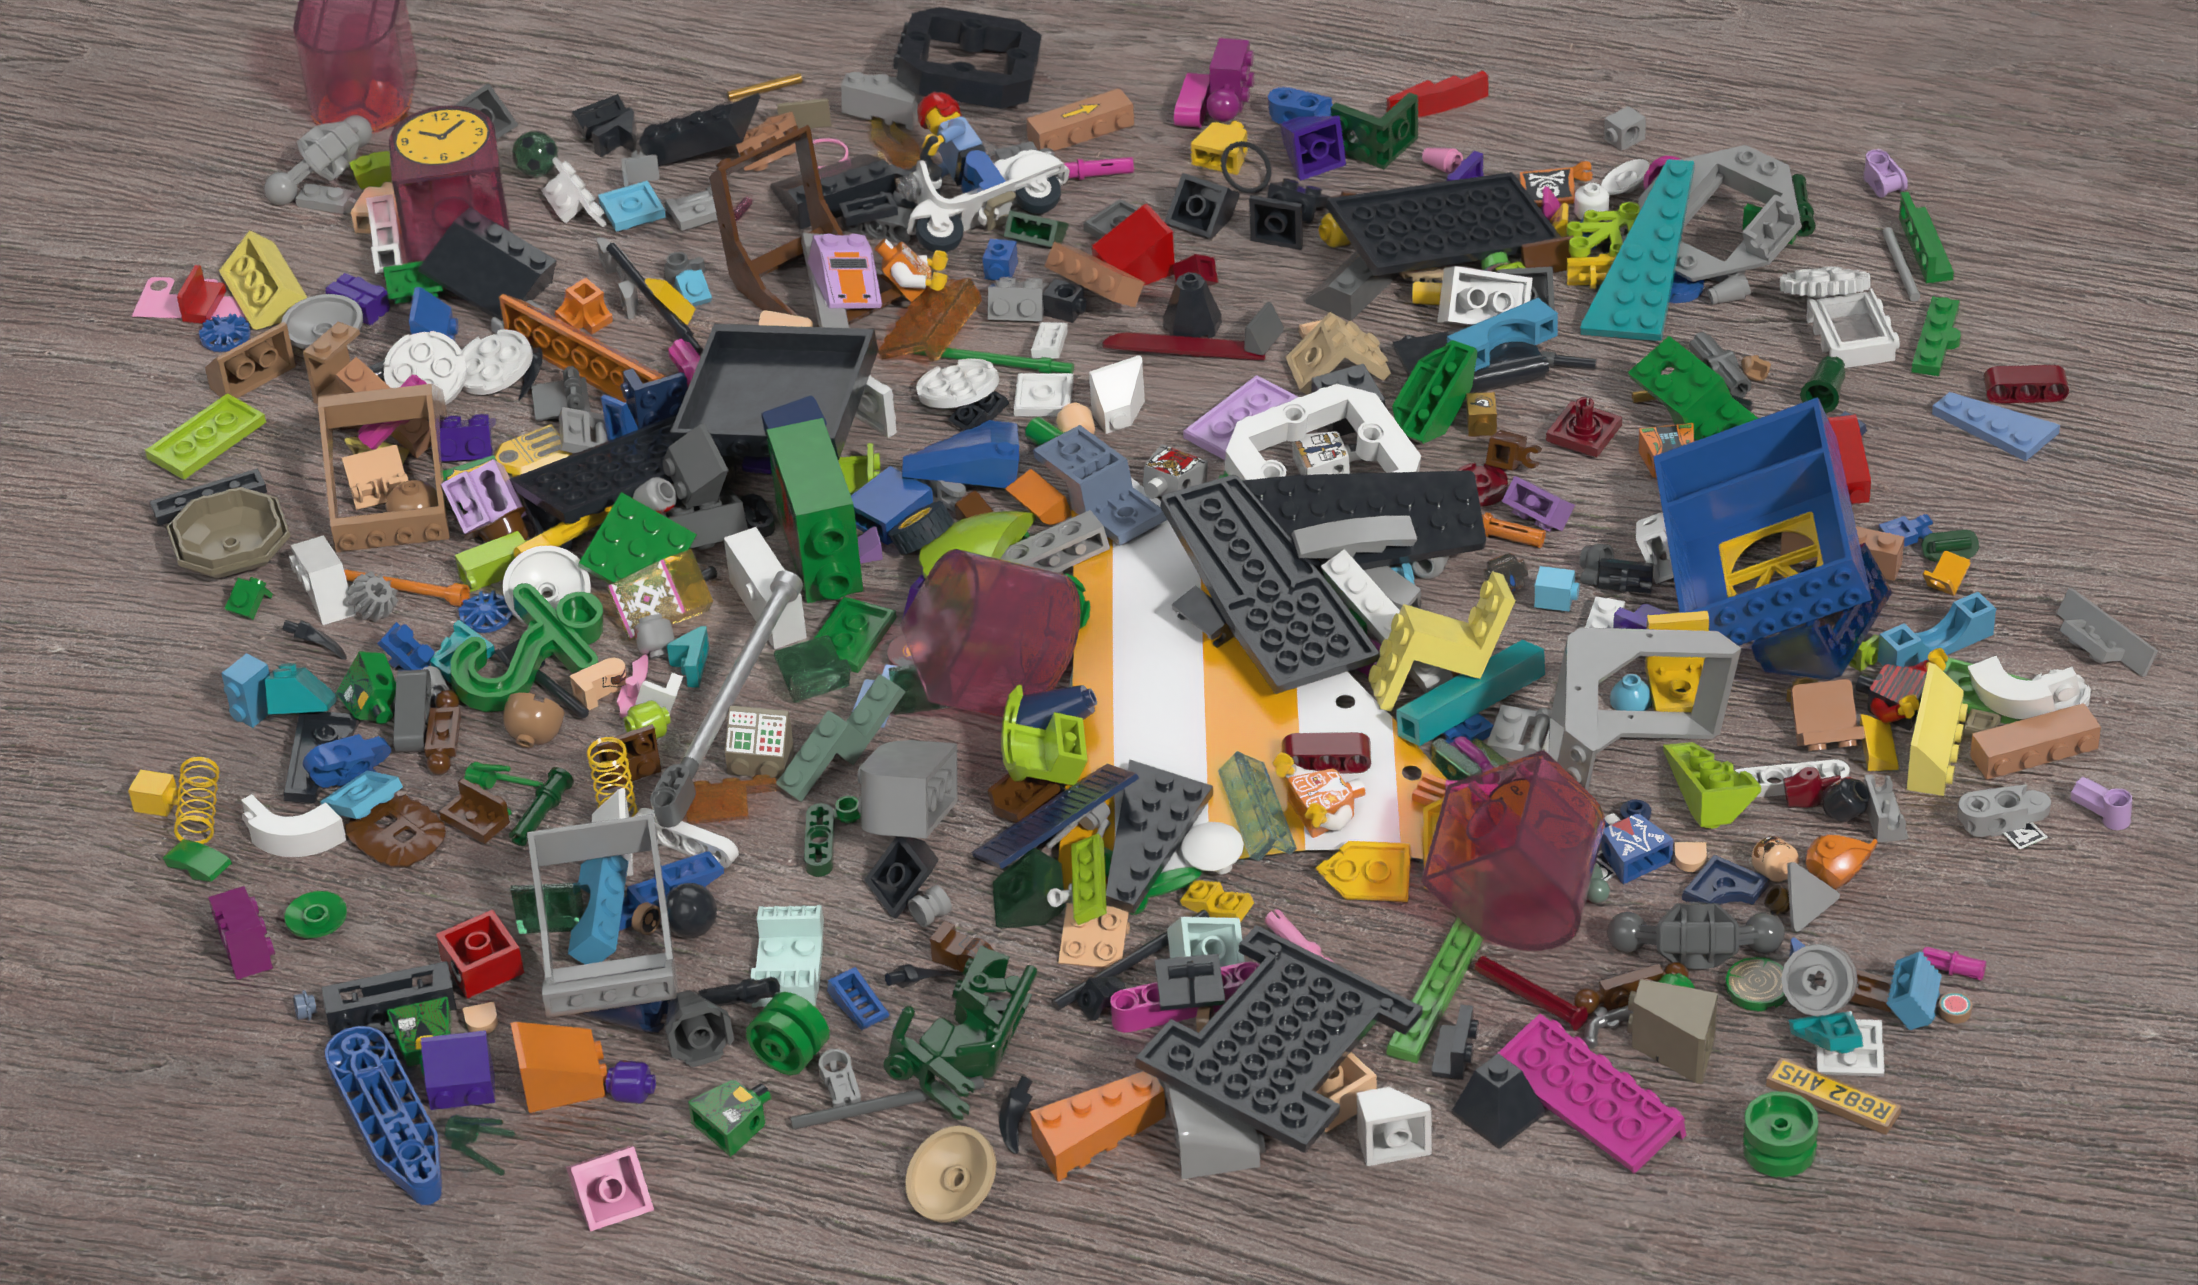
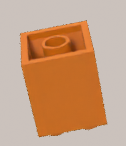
[510,1022,608,1113]

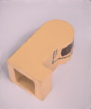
[570,658,627,710]

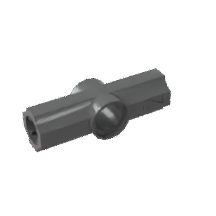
[1689,332,1752,398]

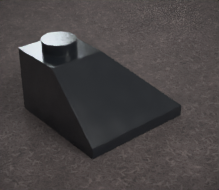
[1249,195,1303,250]
[864,836,939,919]
[1452,1053,1545,1149]

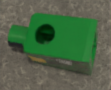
[336,651,396,724]
[387,997,452,1077]
[688,1080,771,1157]

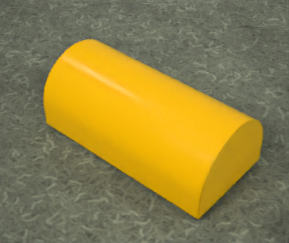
[1412,282,1442,305]

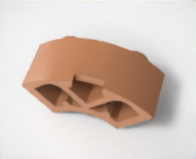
[736,112,797,171]

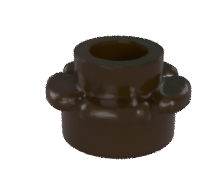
[1764,885,1790,916]

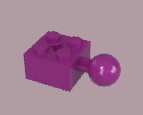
[1206,38,1255,122]

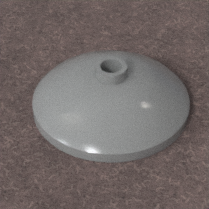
[281,294,363,349]

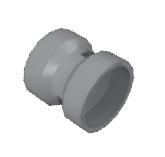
[908,885,952,927]

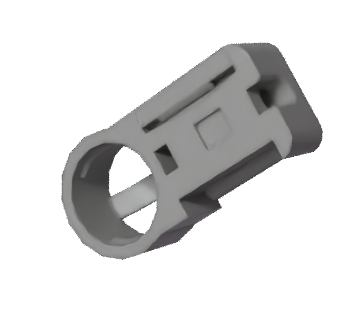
[819,1049,861,1108]

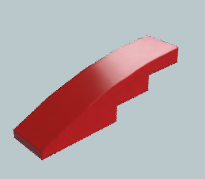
[1387,70,1489,118]

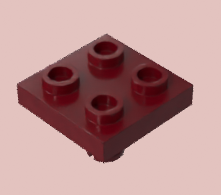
[1546,397,1622,458]

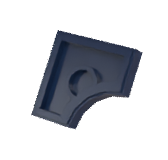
[1682,854,1769,905]

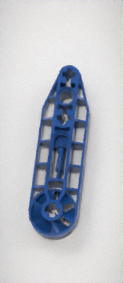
[325,1026,442,1205]

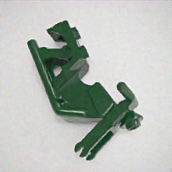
[883,946,1038,1120]

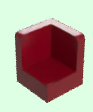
[1173,254,1218,286]

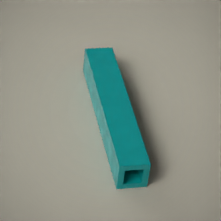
[1396,639,1545,746]

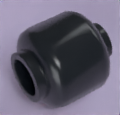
[1822,777,1870,823]

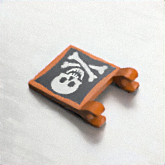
[1520,161,1592,207]

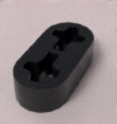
[740,494,775,538]

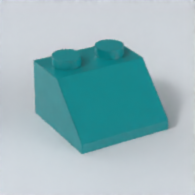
[265,663,337,714]

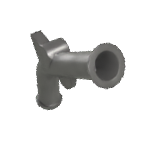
[1582,1005,1633,1049]

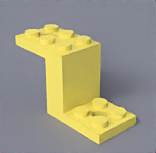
[1368,571,1515,712]

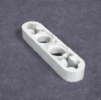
[1735,760,1850,798]
[634,808,739,868]

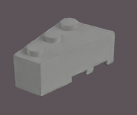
[841,72,922,131]

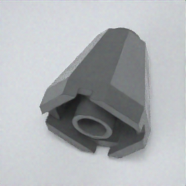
[665,990,734,1067]

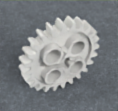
[1780,266,1870,298]

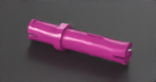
[1064,157,1134,180]

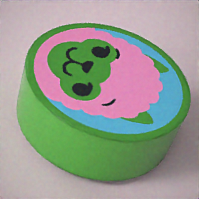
[1480,252,1509,272]

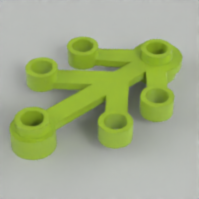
[1566,202,1640,258]

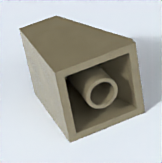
[1627,979,1718,1085]

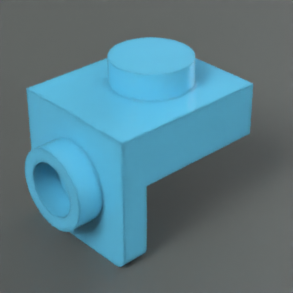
[674,269,712,307]

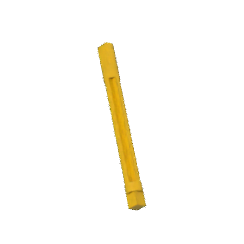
[514,497,633,557]

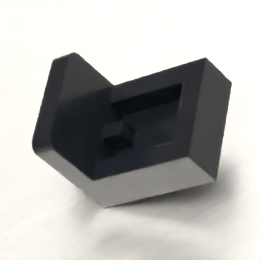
[1077,976,1127,1021]

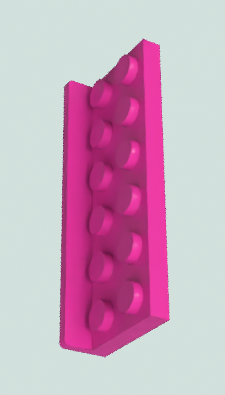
[1497,1014,1687,1174]

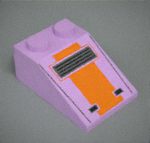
[808,234,882,308]

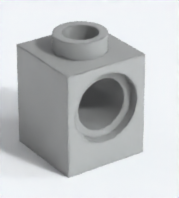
[1604,106,1646,151]

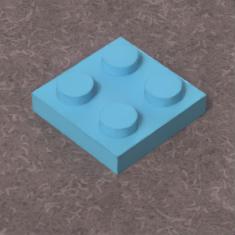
[598,181,666,232]
[320,770,403,819]

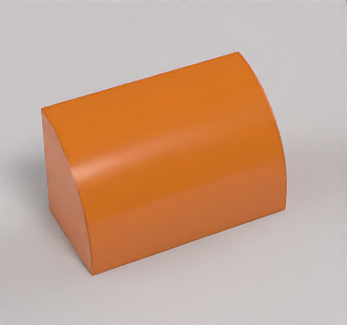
[1005,469,1071,525]

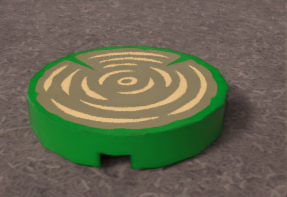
[1725,957,1787,1012]

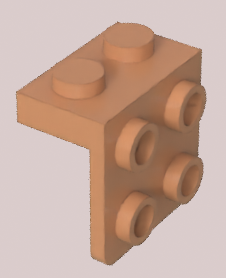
[1791,679,1865,751]

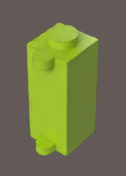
[455,531,528,593]

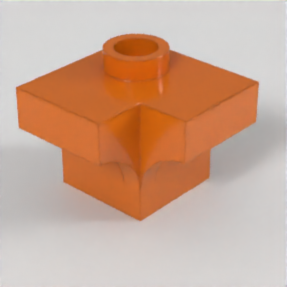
[555,278,613,335]

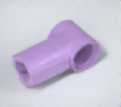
[2071,777,2132,830]

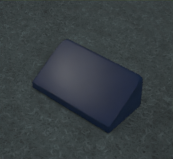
[761,395,827,433]

